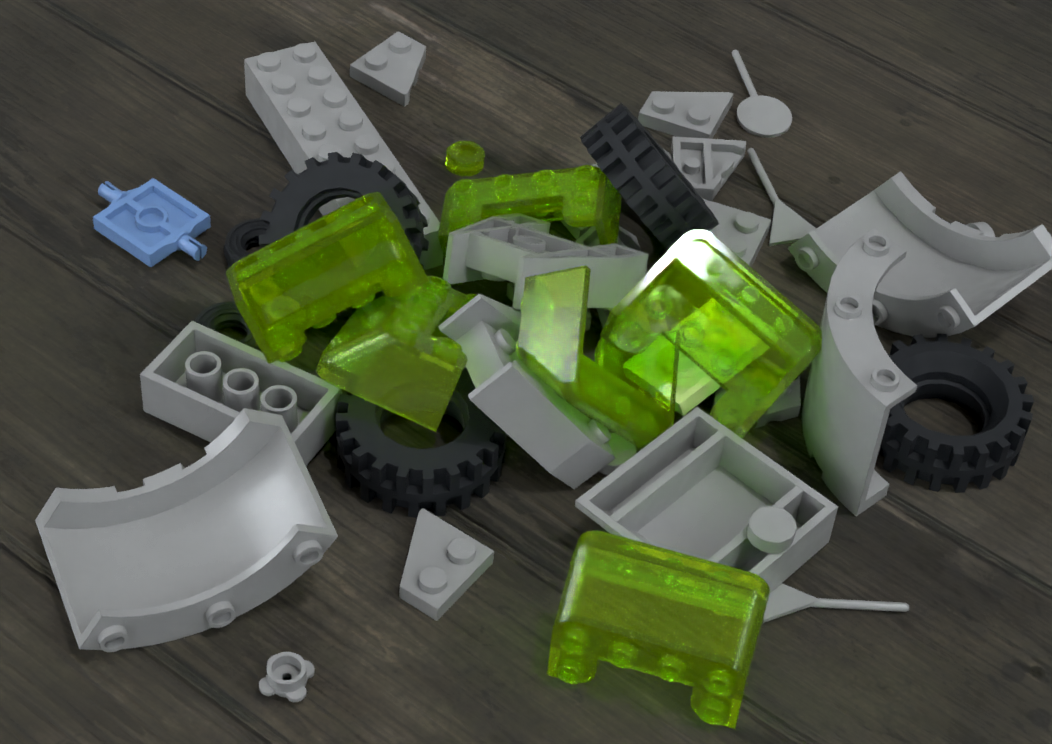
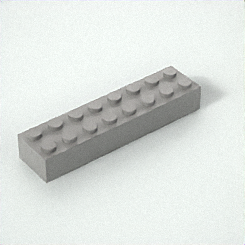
[244,41,444,274]

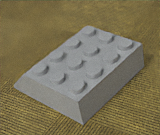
[575,407,838,618]

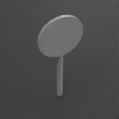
[732,50,792,138]

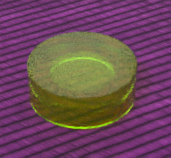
[446,141,485,176]

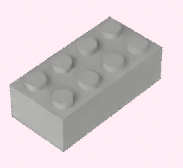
[140,321,342,466]

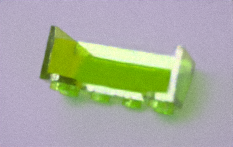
[438,165,621,285]
[226,192,429,364]
[600,229,822,439]
[516,265,681,449]
[316,276,477,432]
[547,530,770,729]

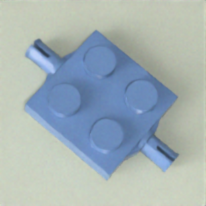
[93,178,211,267]

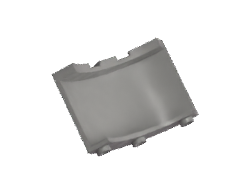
[788,171,1052,338]
[801,227,917,516]
[35,408,338,652]

